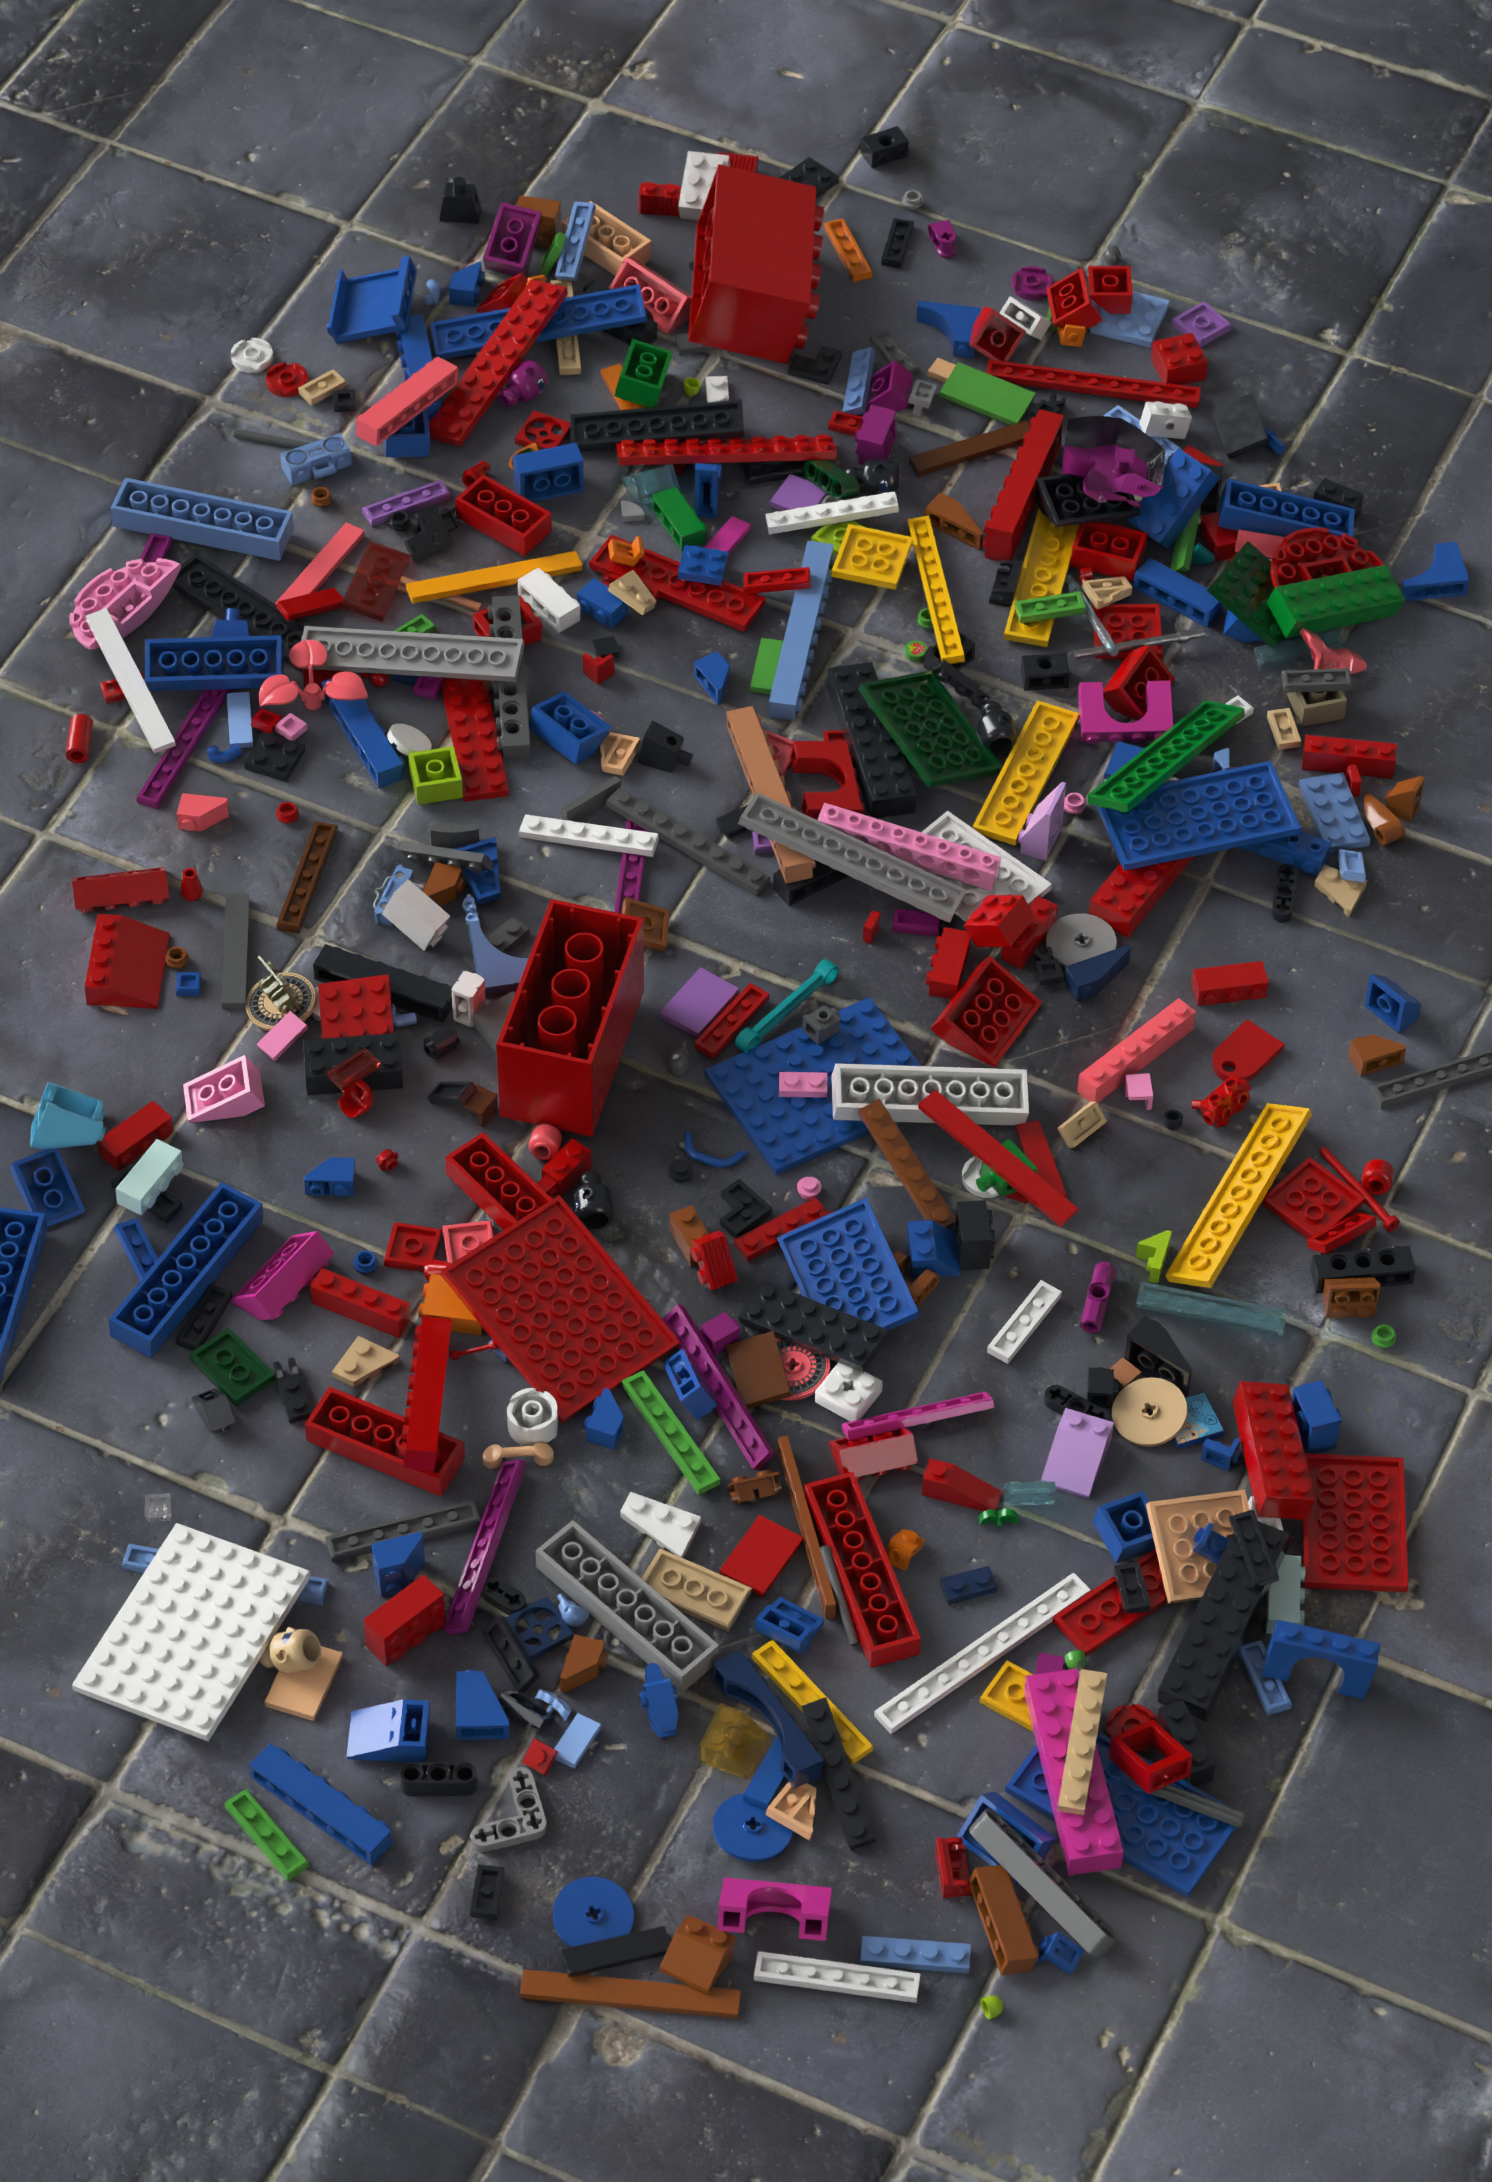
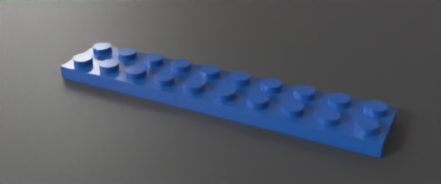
[430,284,647,359]

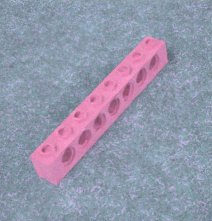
[817,803,1002,891]

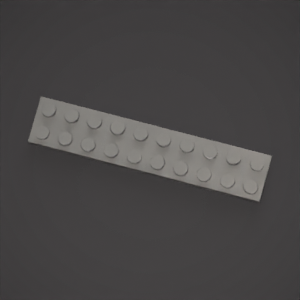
[297,626,524,682]
[738,792,967,923]

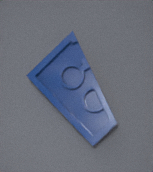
[455,837,501,905]

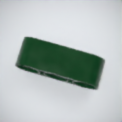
[804,460,860,500]

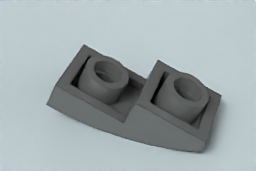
[429,822,480,848]

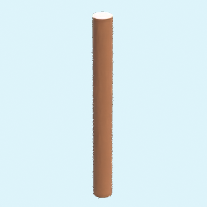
[400,576,483,612]

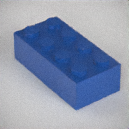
[1127,448,1220,550]

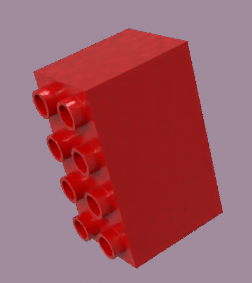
[688,164,824,364]
[496,899,644,1137]

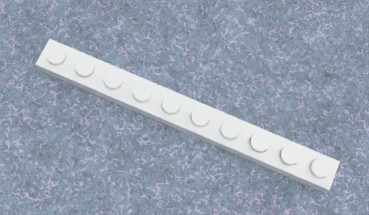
[874,1572,1090,1734]

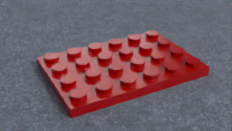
[1302,1453,1408,1592]

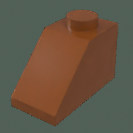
[1384,776,1425,823]
[423,862,466,907]
[1348,1034,1406,1076]
[560,1635,609,1693]

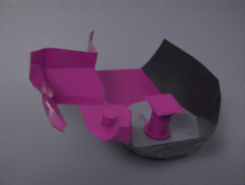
[1062,416,1165,508]

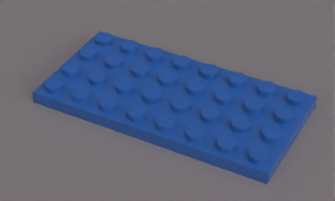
[1096,761,1301,871]
[1005,1732,1237,1898]

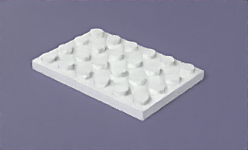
[922,811,1052,922]

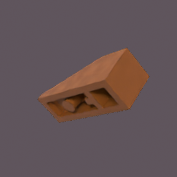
[925,492,983,551]

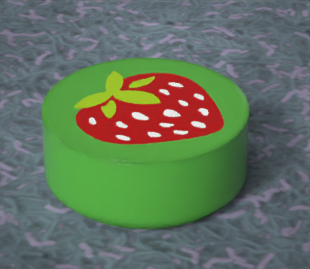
[905,640,927,662]

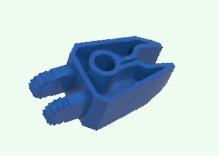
[639,1662,678,1738]

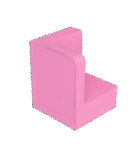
[1124,1073,1153,1110]

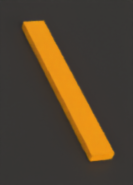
[406,551,583,604]

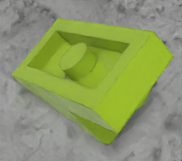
[1136,1230,1172,1284]

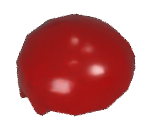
[338,1079,373,1118]

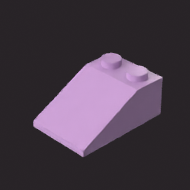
[1018,782,1066,861]
[1040,1408,1114,1499]

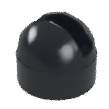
[1163,1110,1183,1131]

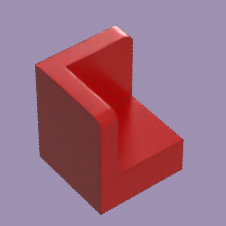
[582,653,614,685]

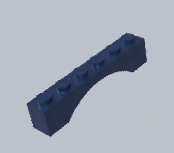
[712,1650,824,1788]

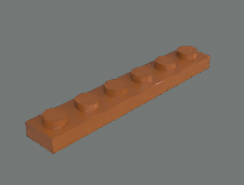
[857,1099,955,1228]

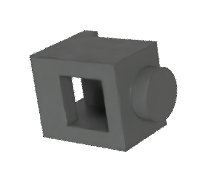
[803,1005,840,1045]

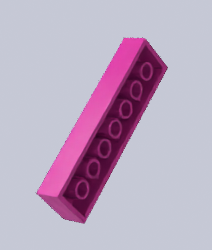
[1024,1668,1123,1876]

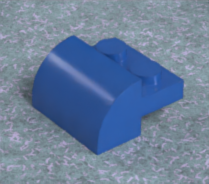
[754,1597,825,1654]

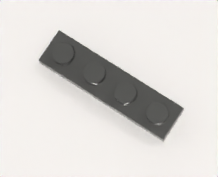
[400,842,493,872]

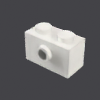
[1139,401,1192,439]

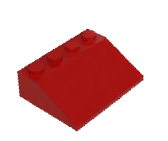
[84,914,170,1009]
[930,956,1043,1067]

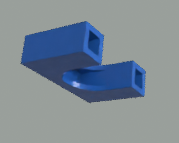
[1262,1620,1381,1699]

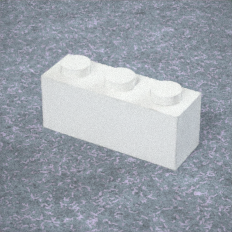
[518,568,581,633]

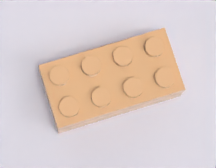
[562,201,651,276]

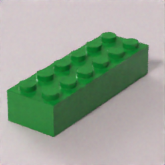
[1266,565,1406,638]

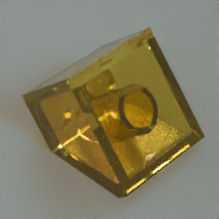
[699,1703,768,1780]

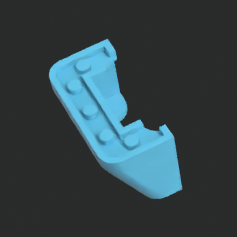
[30,1082,106,1150]

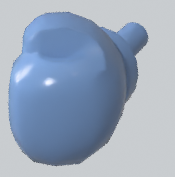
[557,1594,589,1627]

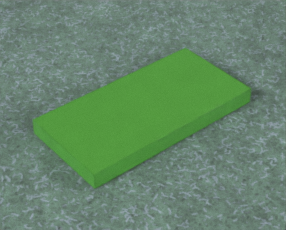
[939,362,1036,425]

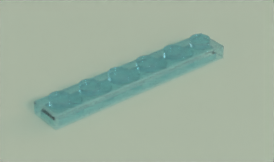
[1136,1282,1288,1336]

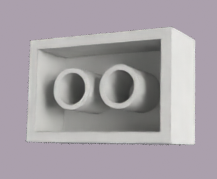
[678,151,730,220]

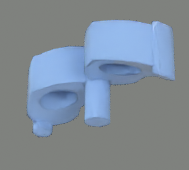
[462,894,480,926]
[534,1689,571,1721]

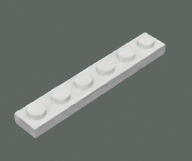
[765,492,899,535]
[519,814,659,857]
[754,1951,920,2003]

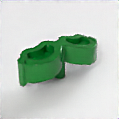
[979,1508,1019,1528]

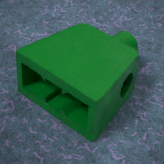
[976,1139,1038,1196]

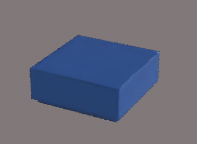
[176,972,201,996]

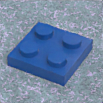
[677,545,728,586]

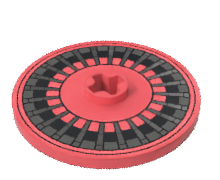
[776,1338,831,1401]

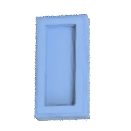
[1338,849,1366,883]
[554,1713,601,1769]

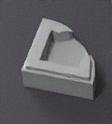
[621,501,644,522]

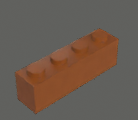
[969,1865,1039,1975]

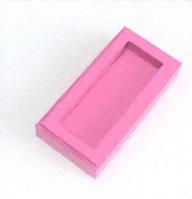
[257,1011,308,1062]

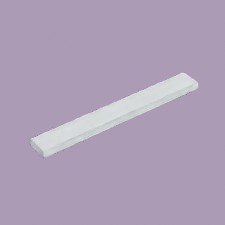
[86,608,176,754]

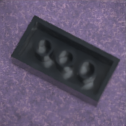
[303,1033,403,1096]

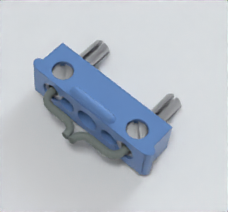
[373,865,426,926]

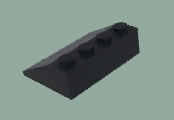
[1035,474,1141,528]

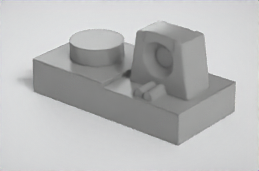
[908,379,937,416]

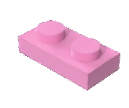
[779,1072,827,1098]

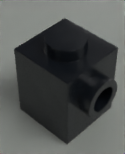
[1087,1367,1118,1408]

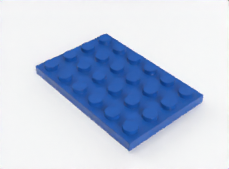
[777,1197,920,1331]

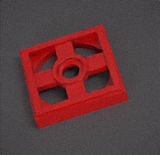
[515,410,570,450]

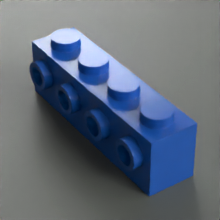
[1240,831,1332,876]

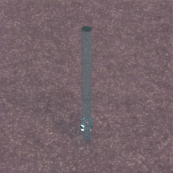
[1065,575,1119,656]

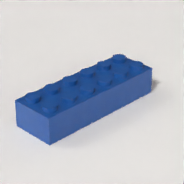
[1218,478,1355,537]
[145,635,284,691]

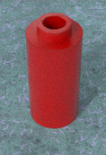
[66,714,93,763]

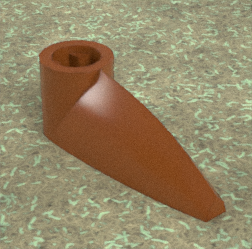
[1364,793,1405,846]

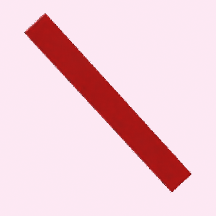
[918,1090,1079,1227]

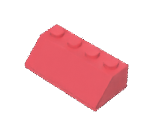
[609,256,691,335]

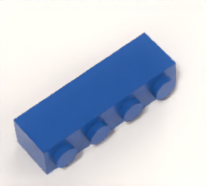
[1133,558,1223,628]

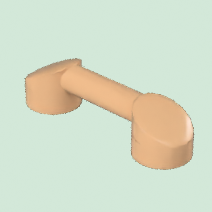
[482,1442,554,1469]

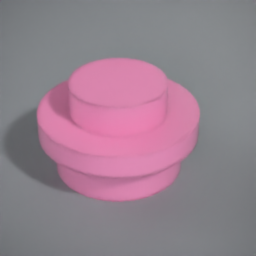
[1064,793,1086,814]
[797,1177,821,1200]

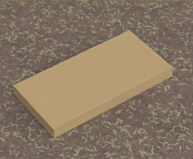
[641,1548,752,1632]

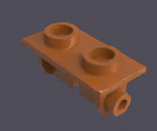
[727,1470,782,1504]

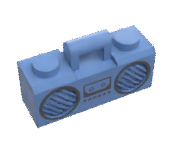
[280,433,352,486]

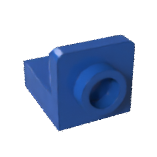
[1201,1438,1243,1471]
[1192,1522,1229,1565]
[1037,1931,1084,1975]

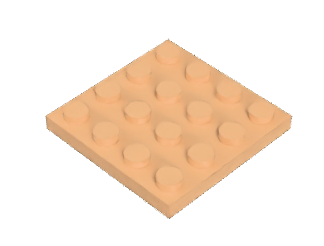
[1146,1490,1250,1604]

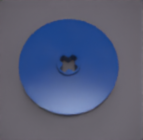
[712,1793,792,1862]
[552,1877,634,1947]

